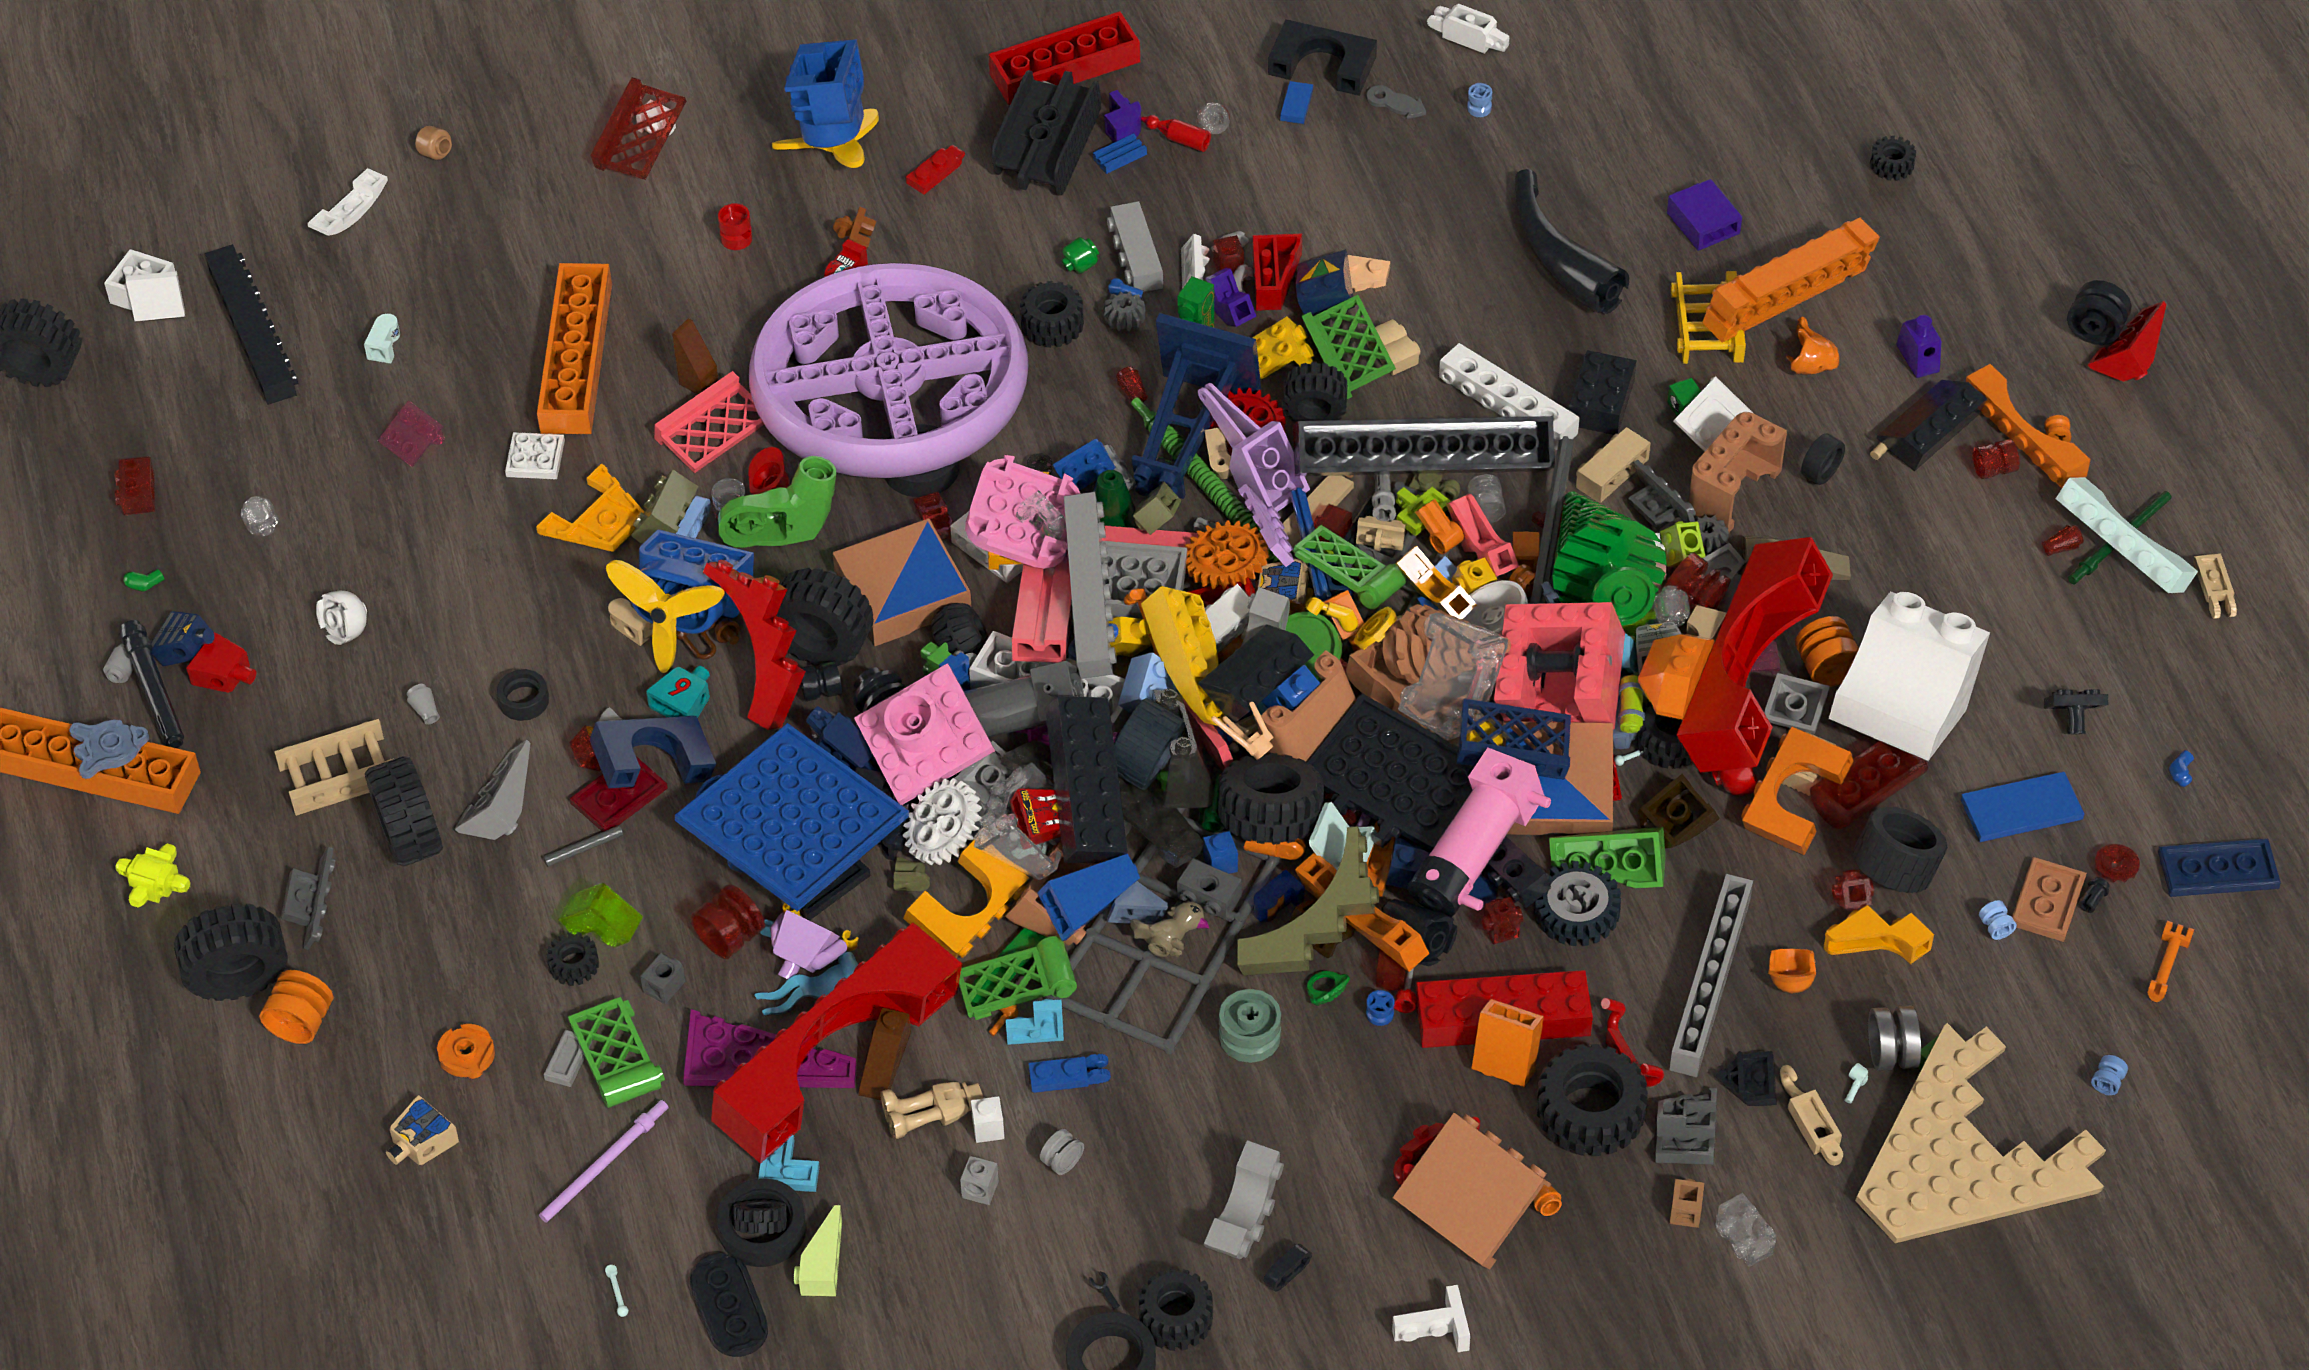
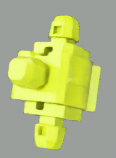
[115,843,190,908]

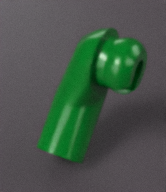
[123,569,165,592]

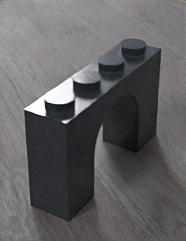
[1268,19,1377,96]

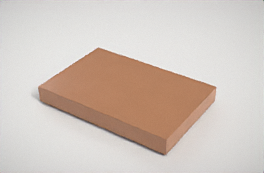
[2012,857,2087,942]

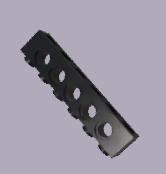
[1484,836,1551,908]

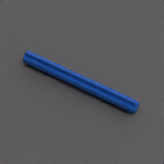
[1290,487,1331,602]

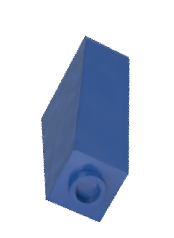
[1037,854,1140,941]

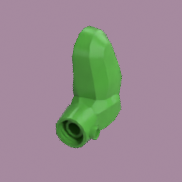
[718,456,836,548]

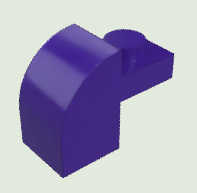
[1104,90,1142,143]
[1206,268,1257,327]

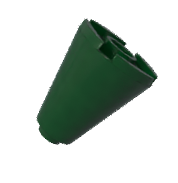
[1093,470,1137,528]

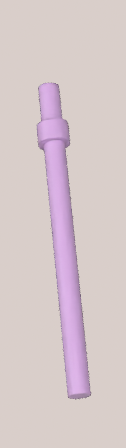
[539,1100,669,1223]

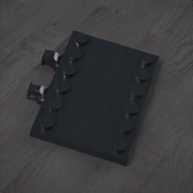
[1306,693,1475,852]

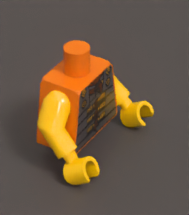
[1305,590,1364,652]

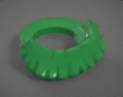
[1307,971,1350,1006]

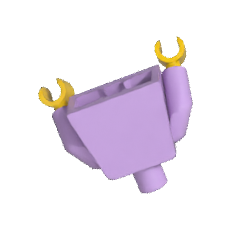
[770,903,859,979]

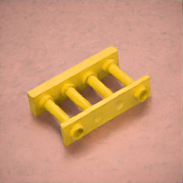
[1671,271,1746,364]

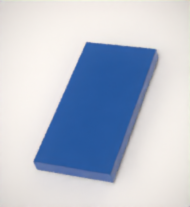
[1961,772,2084,842]

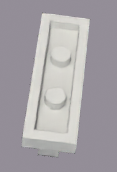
[1181,234,1210,289]

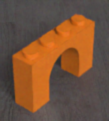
[1741,726,1853,855]

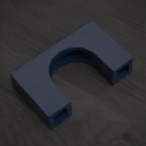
[590,716,716,788]

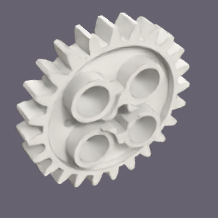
[903,778,982,865]

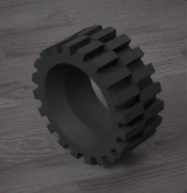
[0,298,82,387]

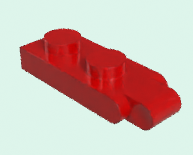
[906,145,965,195]

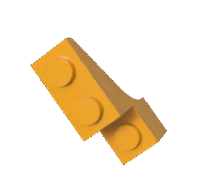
[1823,905,1934,964]

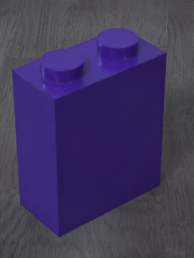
[1667,179,1742,251]

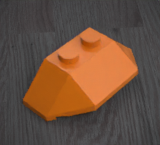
[1638,634,1714,720]

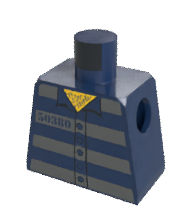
[151,611,214,666]

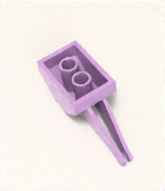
[1198,383,1310,512]

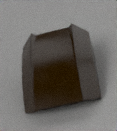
[1638,774,1720,849]

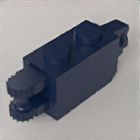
[806,706,880,772]

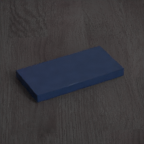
[2158,839,2281,897]

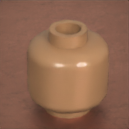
[415,126,452,160]

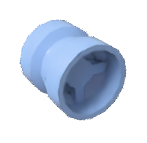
[1979,900,2017,940]

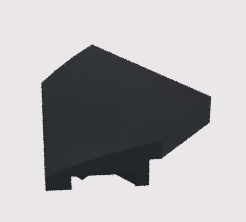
[1715,1051,1777,1106]

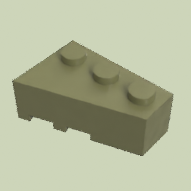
[631,469,699,544]

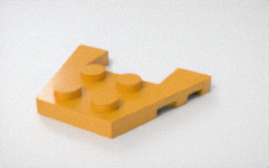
[536,464,644,552]

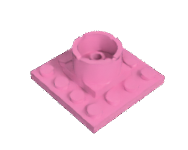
[854,663,995,805]

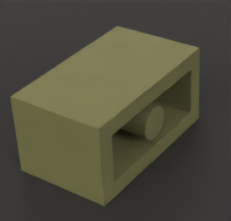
[1133,482,1181,535]

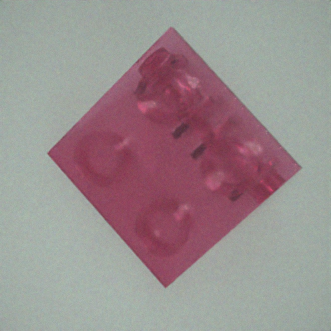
[378,400,445,467]

